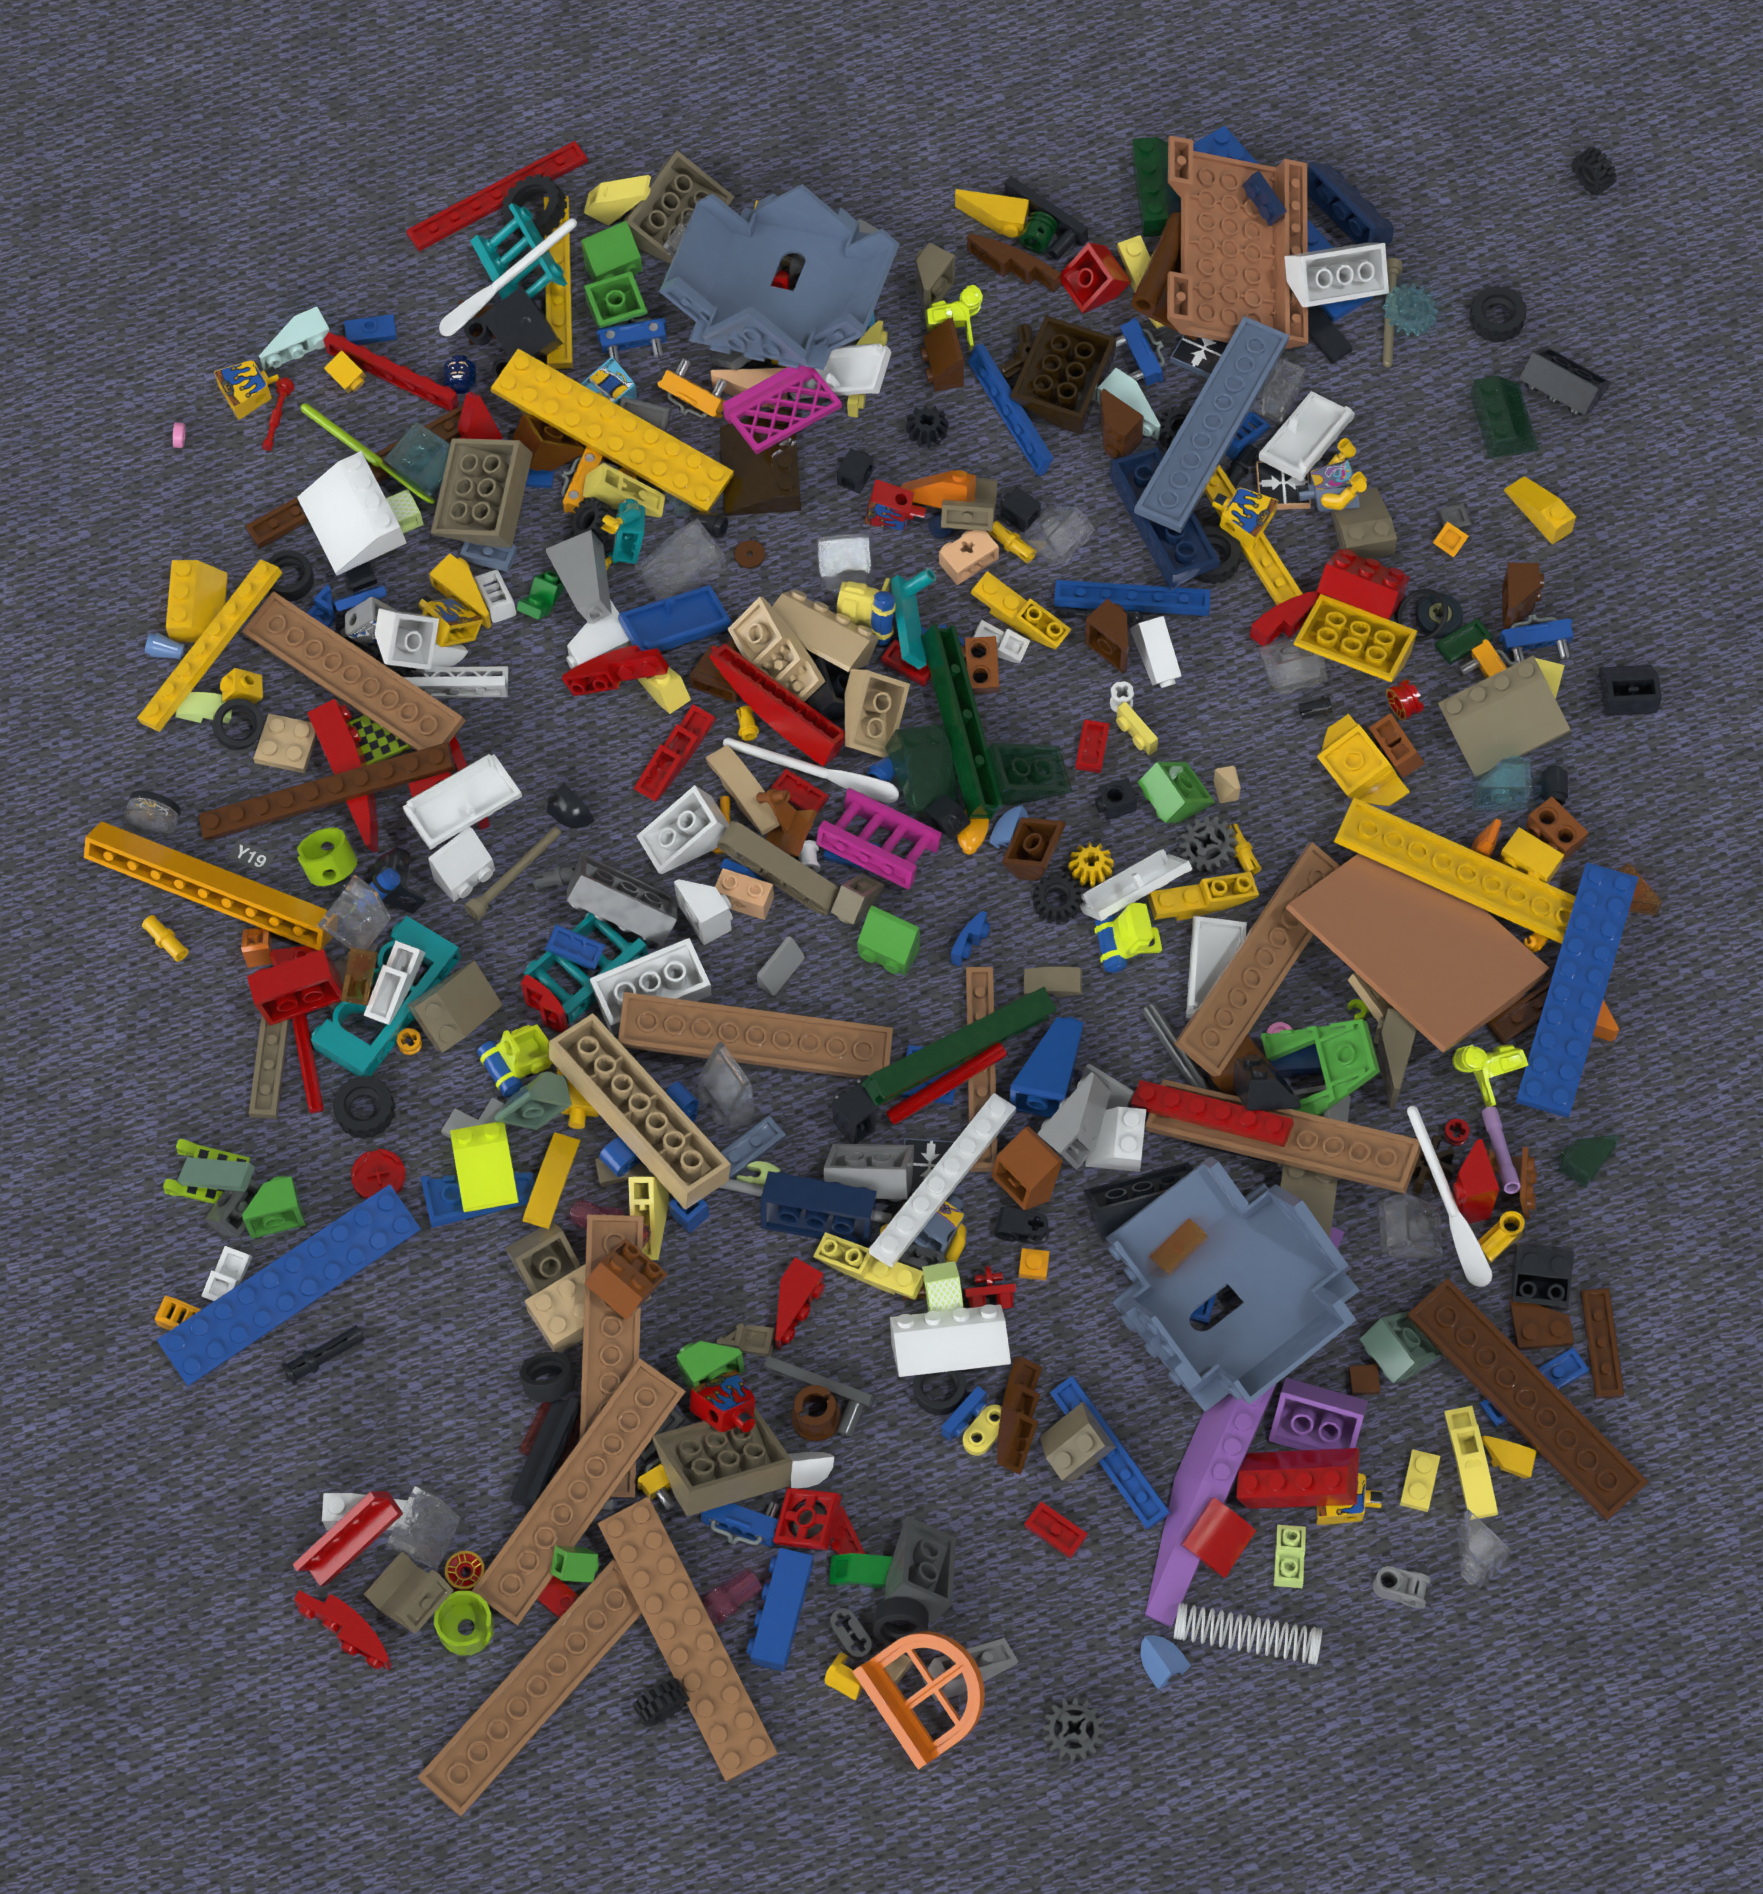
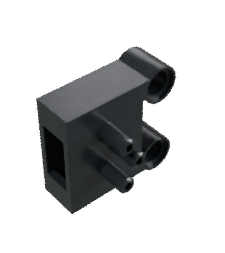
[464,286,563,379]

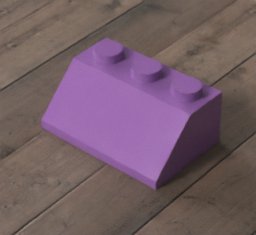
[1268,1378,1368,1450]

